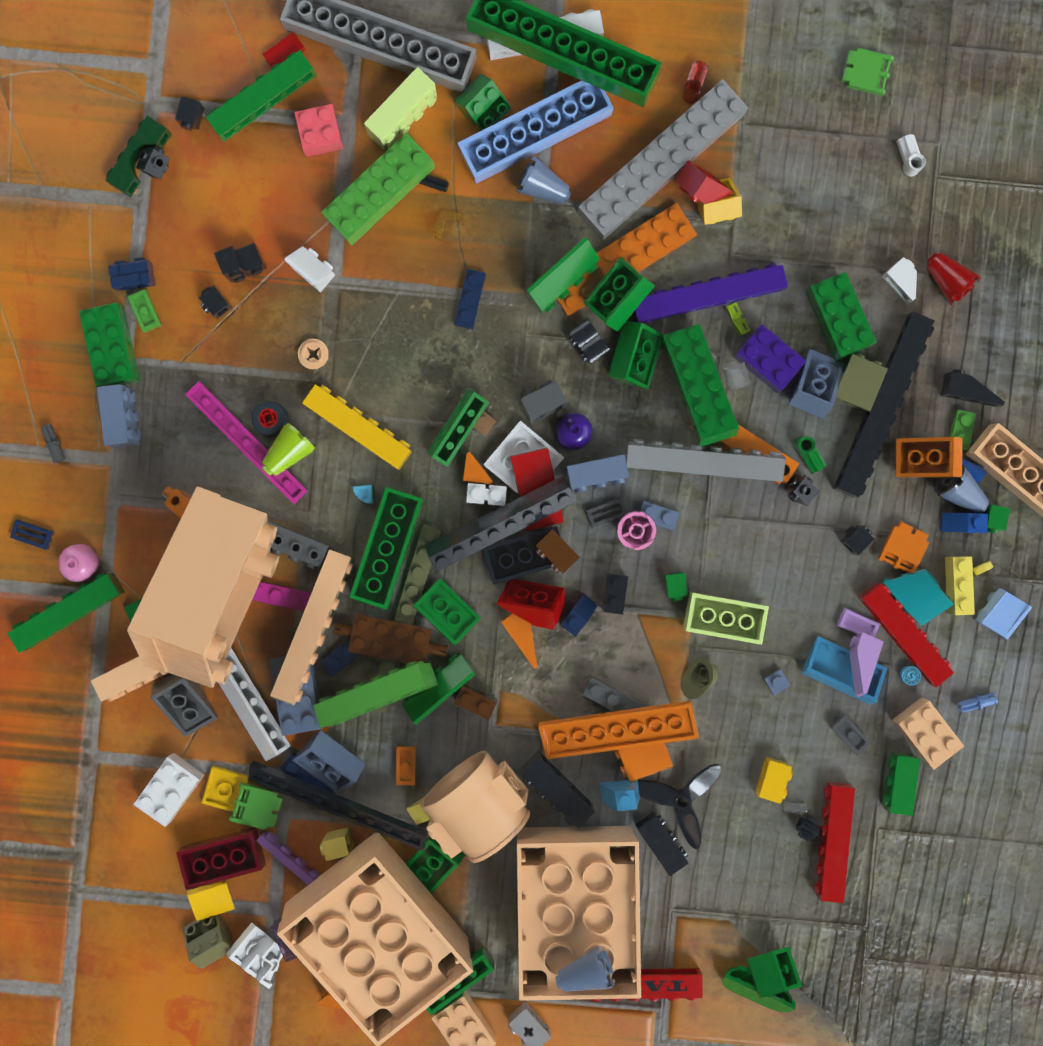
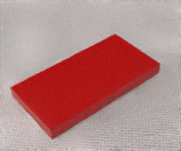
[510,448,564,531]

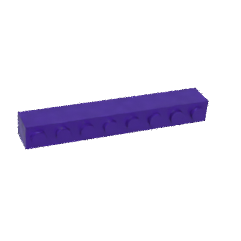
[633,263,788,323]

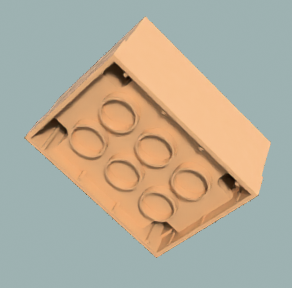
[127,486,279,688]
[517,826,641,1000]
[277,832,473,1046]

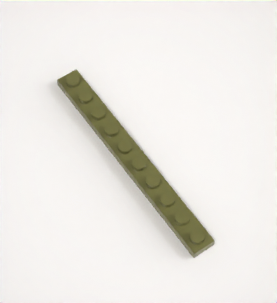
[376,524,442,713]

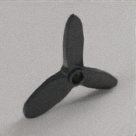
[638,764,721,849]

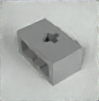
[508,1001,551,1046]

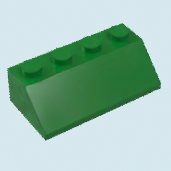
[526,237,600,314]
[402,653,476,725]

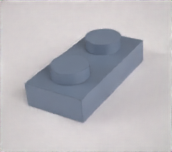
[640,501,680,531]

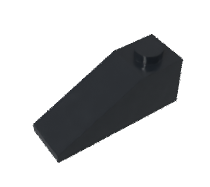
[941,369,1005,407]

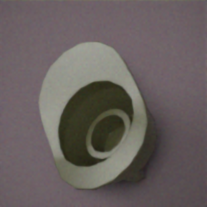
[681,657,718,699]

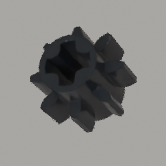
[795,815,820,841]

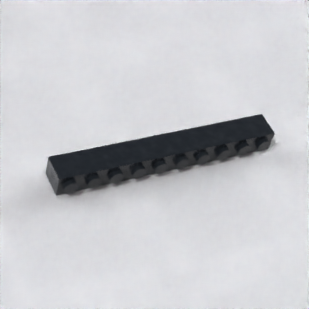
[833,311,935,498]

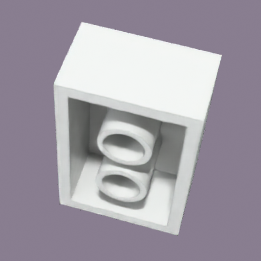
[133,753,205,827]

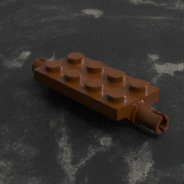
[333,613,448,664]

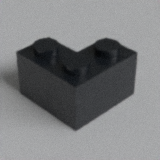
[214,243,267,283]

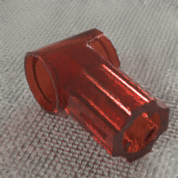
[682,61,709,104]

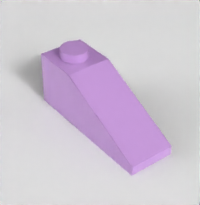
[849,632,884,697]

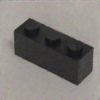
[635,812,689,876]

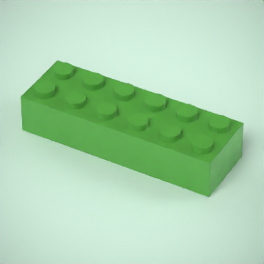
[322,132,436,246]
[313,661,438,728]

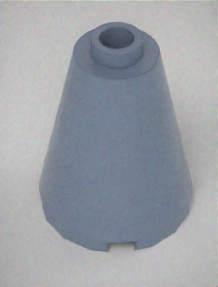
[516,156,571,204]
[934,465,989,514]
[555,946,615,992]

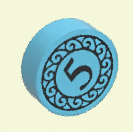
[900,666,921,686]

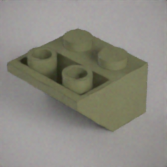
[183,914,234,969]

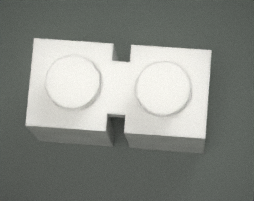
[466,483,507,506]

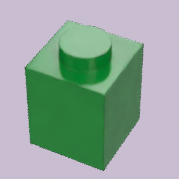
[983,505,1010,534]
[663,572,688,601]

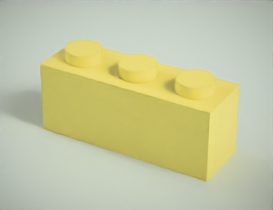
[945,556,975,615]

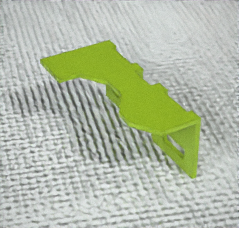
[724,302,751,336]

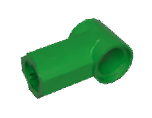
[793,436,826,474]

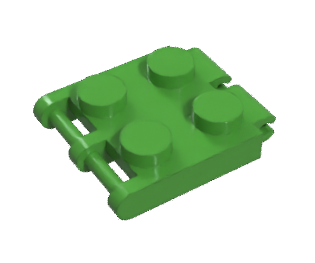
[841,48,894,96]
[229,782,283,830]

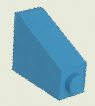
[599,780,640,811]

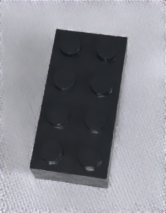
[483,526,560,585]
[522,750,595,829]

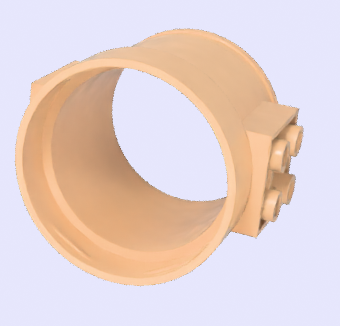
[421,751,530,863]

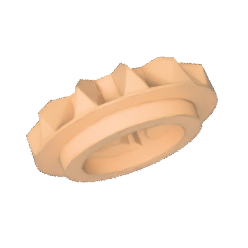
[298,339,329,369]

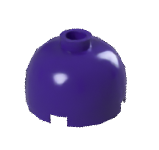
[555,412,593,450]

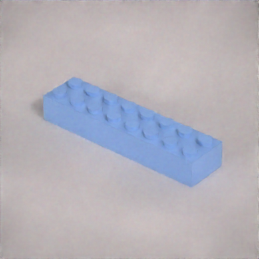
[458,80,613,184]

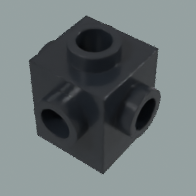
[136,146,170,180]
[783,474,819,506]

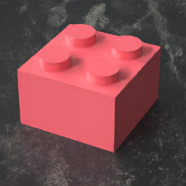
[295,104,344,157]

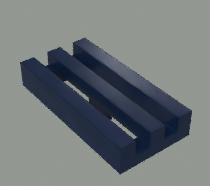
[10,519,55,550]

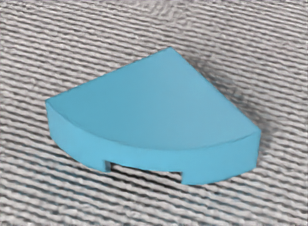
[353,485,374,504]

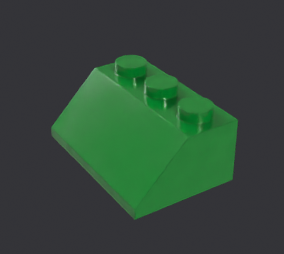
[608,321,663,390]

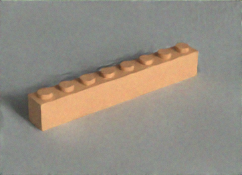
[270,550,354,706]

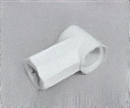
[897,134,926,177]

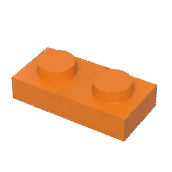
[396,745,416,785]

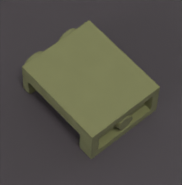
[835,353,888,413]

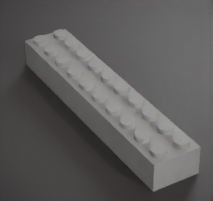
[280,0,477,93]
[577,79,748,241]

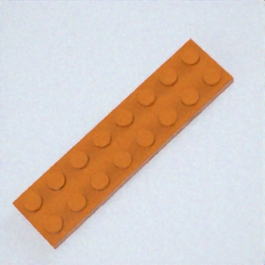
[557,203,697,317]
[538,700,699,759]

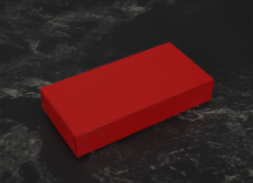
[262,32,306,67]

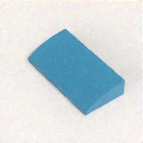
[801,636,887,705]

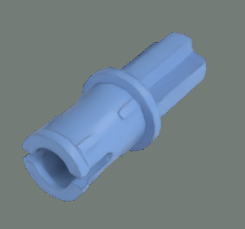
[957,692,998,713]

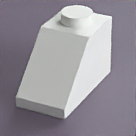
[881,257,917,304]

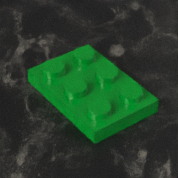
[413,579,481,646]

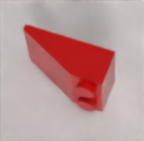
[497,579,565,630]

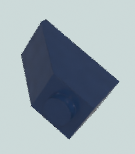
[559,594,598,637]

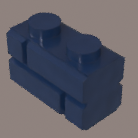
[108,258,155,291]

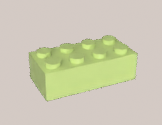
[364,67,437,152]
[683,592,769,645]

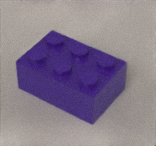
[734,324,806,393]

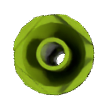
[262,423,315,476]

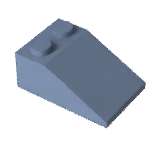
[789,349,845,419]

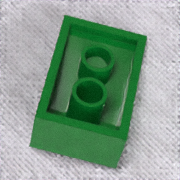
[406,836,466,894]

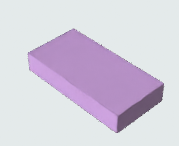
[837,608,880,637]

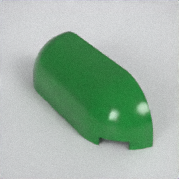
[722,966,796,1012]

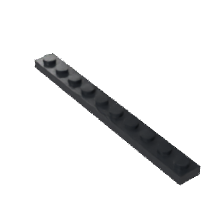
[248,761,428,851]

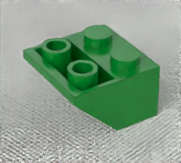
[454,74,511,131]
[747,947,802,999]

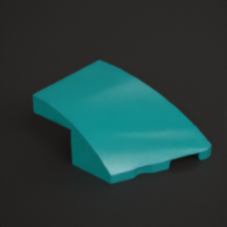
[883,569,954,626]

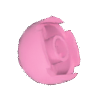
[617,510,656,550]
[58,544,100,582]

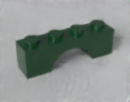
[105,116,172,198]

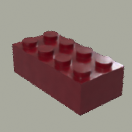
[176,827,266,890]

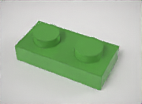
[127,289,162,333]
[950,410,976,451]

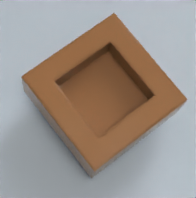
[473,411,497,436]

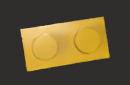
[755,757,793,804]

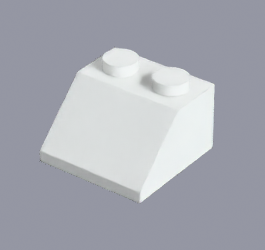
[284,246,335,293]

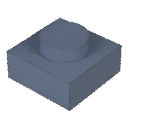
[763,669,790,695]

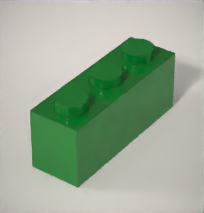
[883,752,921,816]

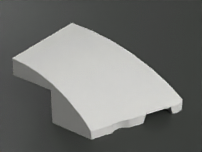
[225,923,285,989]

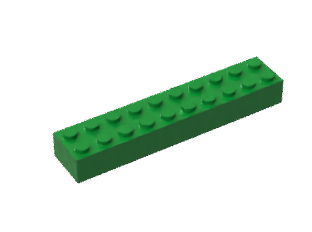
[466,0,662,108]

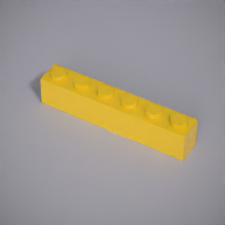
[302,384,412,470]

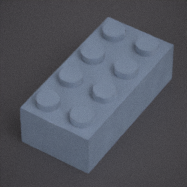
[270,656,324,736]

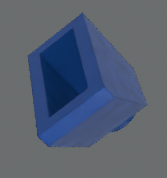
[941,513,988,533]

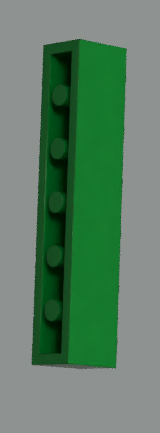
[206,50,317,142]
[7,572,125,653]

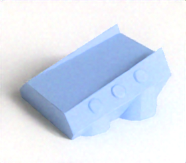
[975,588,1032,640]

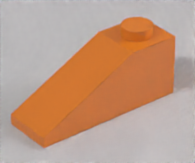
[501,613,538,669]

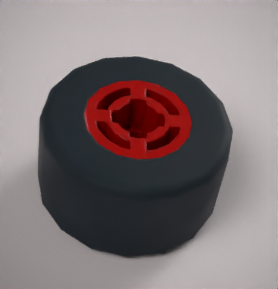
[251,401,289,437]

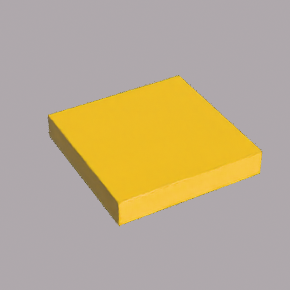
[201,765,249,814]
[187,880,235,921]

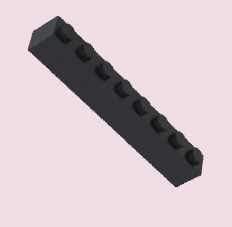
[425,476,576,572]

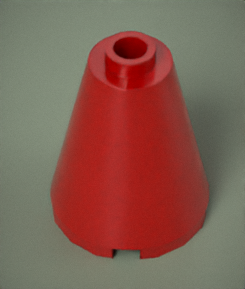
[927,252,982,306]

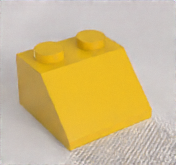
[697,177,742,225]

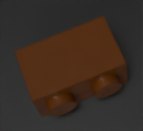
[536,529,580,574]
[454,684,497,720]

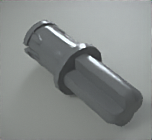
[41,424,66,463]

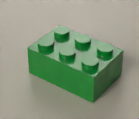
[583,257,655,332]

